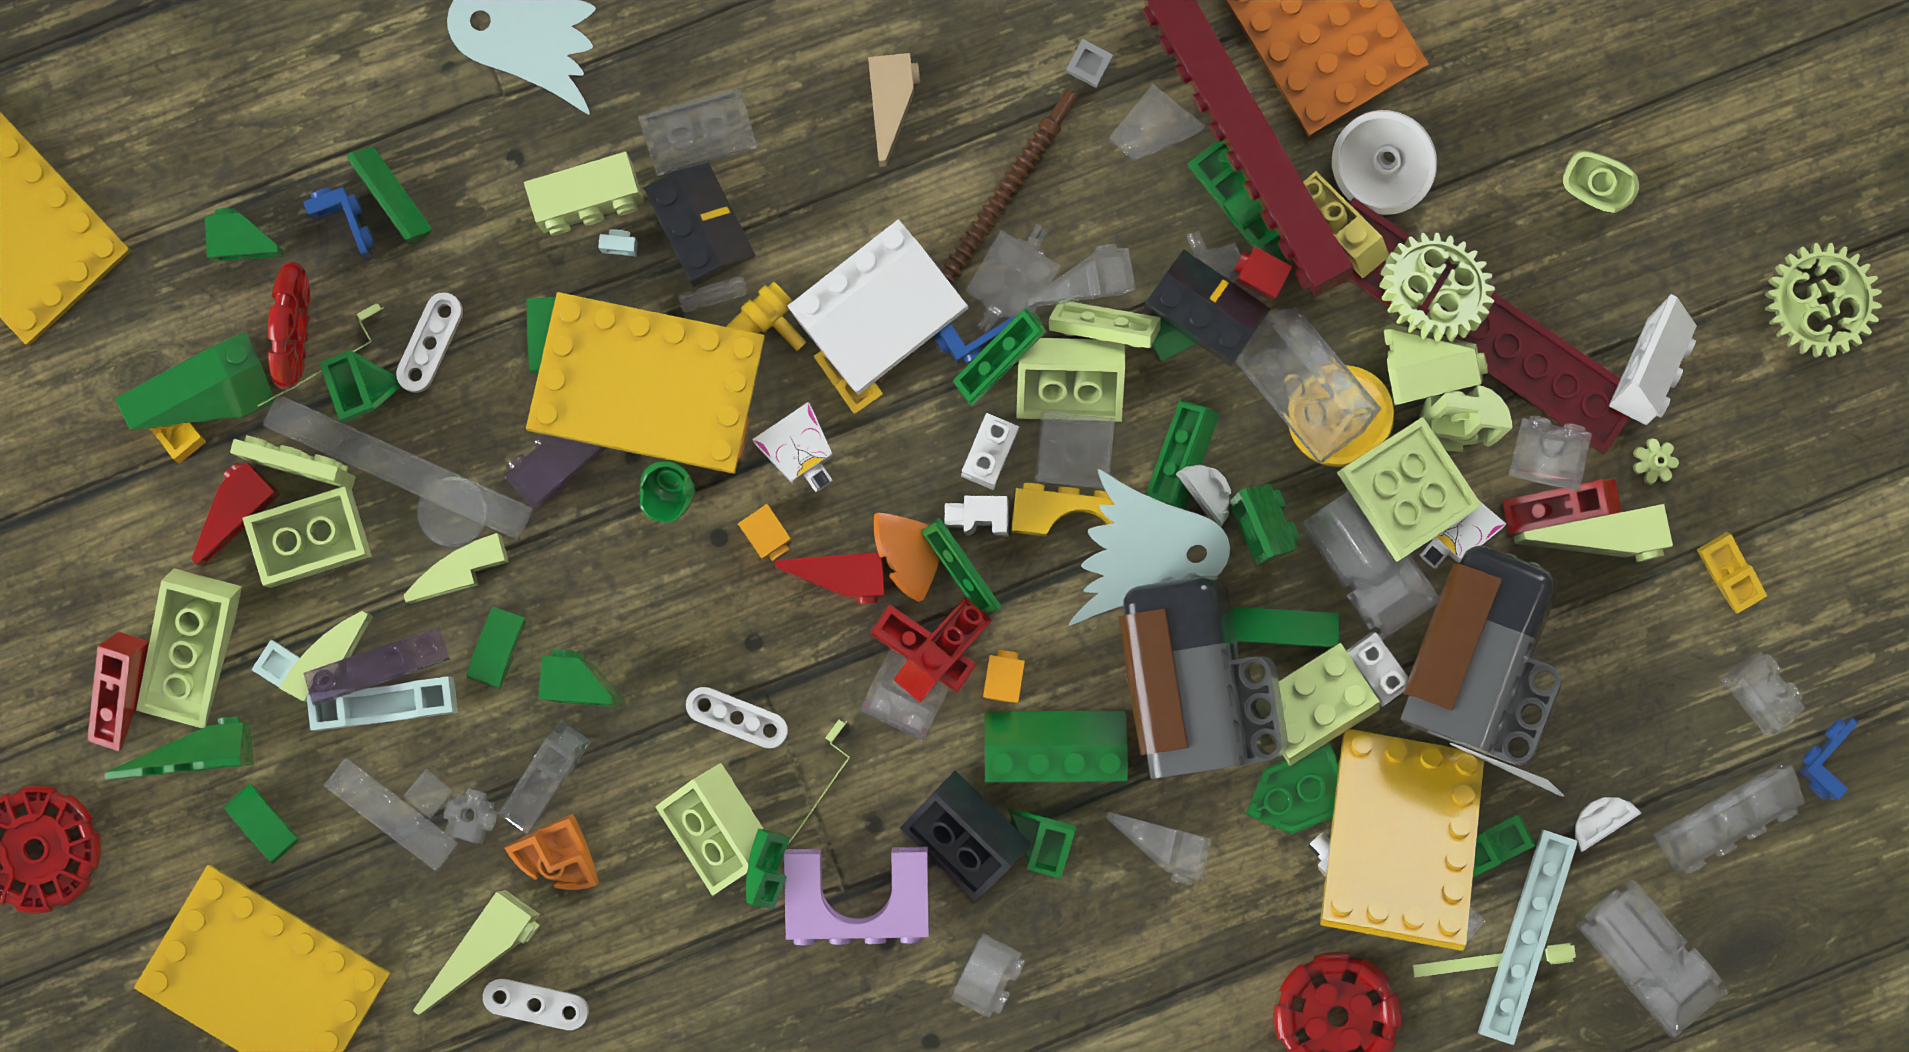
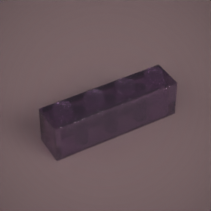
[504,434,608,510]

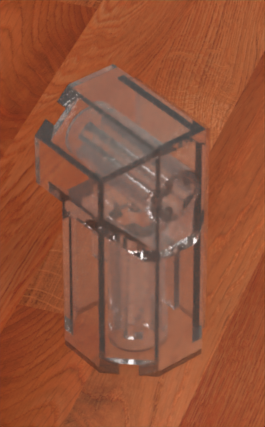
[1300,491,1439,640]
[1576,880,1729,1038]

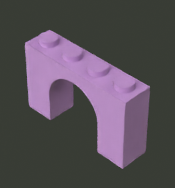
[784,847,929,945]

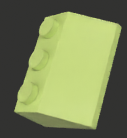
[1016,338,1125,422]
[655,763,763,896]

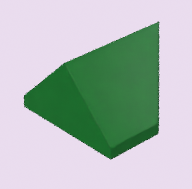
[319,349,401,424]
[1007,807,1076,879]

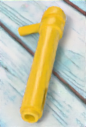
[726,281,806,351]

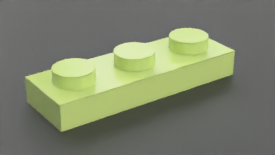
[1049,300,1161,348]

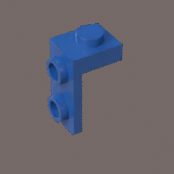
[304,187,375,259]
[933,317,1014,364]
[1799,718,1858,800]

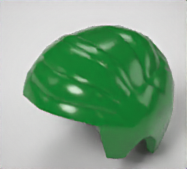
[640,460,695,523]

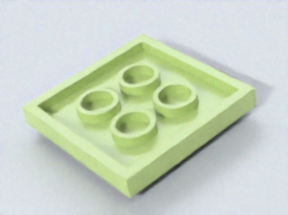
[1337,417,1482,562]
[230,435,356,490]

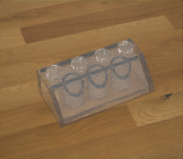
[1235,307,1381,463]
[1653,765,1805,874]

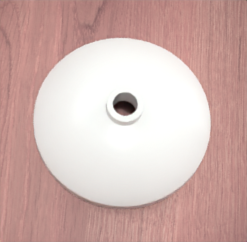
[1332,110,1437,215]

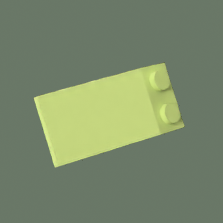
[1513,504,1673,562]
[136,568,242,728]
[413,890,540,1015]

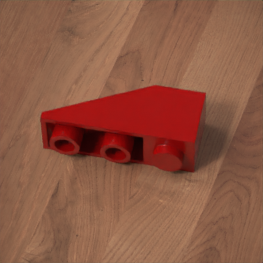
[894,597,992,703]

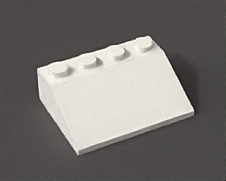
[788,219,969,395]

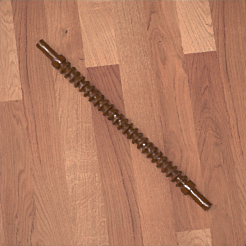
[876,89,1078,384]

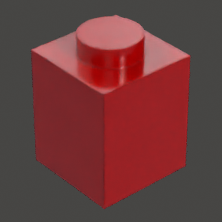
[1233,247,1292,301]

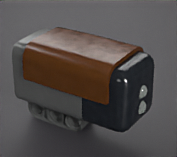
[1400,545,1562,766]
[1118,573,1288,779]

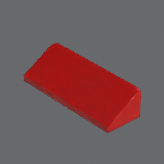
[869,604,977,693]

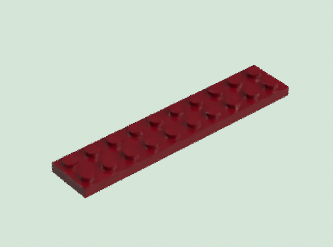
[1348,197,1630,454]

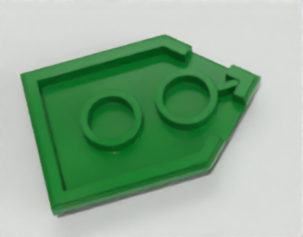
[1245,742,1339,834]

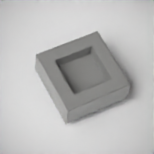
[1066,39,1113,88]

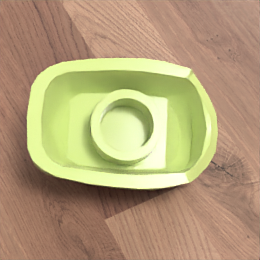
[1563,150,1639,213]

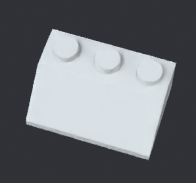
[1609,294,1697,425]

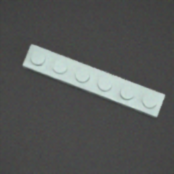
[1478,830,1578,1045]

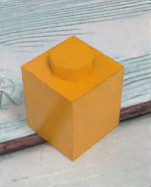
[738,504,792,562]
[983,650,1025,704]

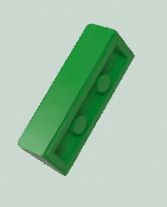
[347,147,432,245]
[953,308,1046,406]
[1145,400,1219,510]
[921,517,1002,615]
[1232,607,1339,648]

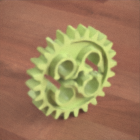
[1379,233,1495,342]
[1765,243,1882,358]

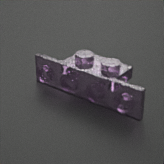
[303,627,450,706]

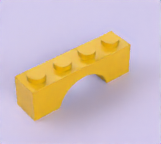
[1011,483,1115,536]

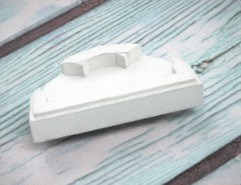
[1176,465,1231,527]
[1575,797,1641,852]

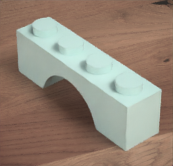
[306,677,458,731]

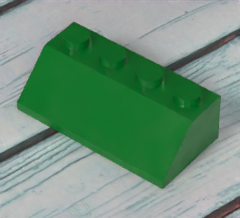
[538,649,625,708]
[984,711,1128,782]

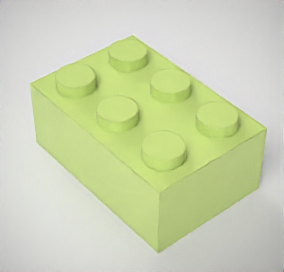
[524,151,644,236]
[243,486,372,588]
[1256,643,1380,766]

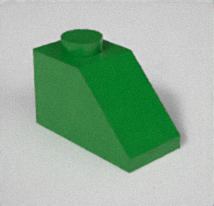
[205,208,284,262]

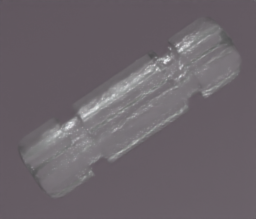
[679,276,747,313]

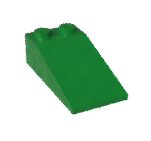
[1229,483,1300,567]

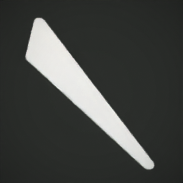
[1450,743,1564,797]

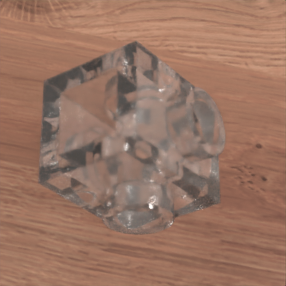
[444,788,498,844]

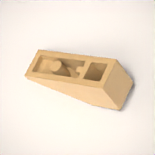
[868,53,920,167]

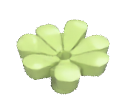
[1633,438,1679,485]

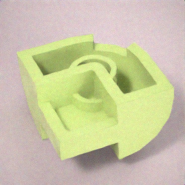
[1419,385,1512,452]

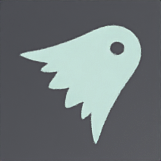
[447,0,596,115]
[1068,469,1230,626]

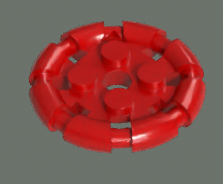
[268,262,311,390]
[0,785,101,914]
[1273,952,1402,1052]

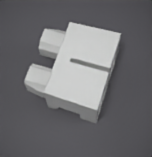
[961,413,1019,490]
[945,496,1009,537]
[1346,632,1409,707]

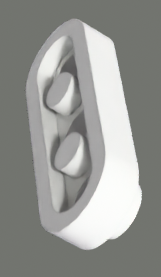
[396,293,463,393]
[686,687,788,748]
[483,978,589,1030]

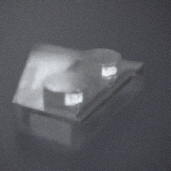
[1108,84,1205,162]

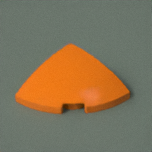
[874,513,940,602]
[505,814,599,890]

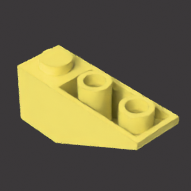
[1303,171,1389,278]

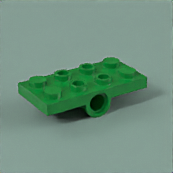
[1187,141,1293,264]

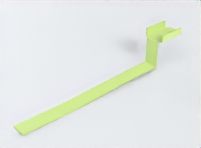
[257,304,384,406]
[788,720,849,844]
[1413,943,1576,978]

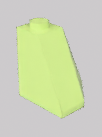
[1384,324,1488,405]

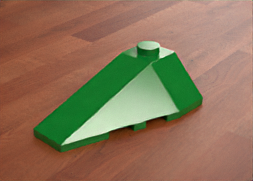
[114,332,275,431]
[105,716,254,780]

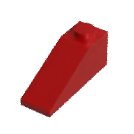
[191,461,280,567]
[1502,479,1622,535]
[775,552,885,605]
[87,632,149,751]

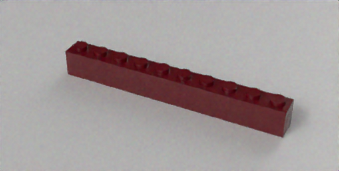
[1141,0,1353,297]

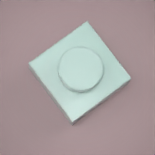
[598,230,638,257]
[252,640,300,687]

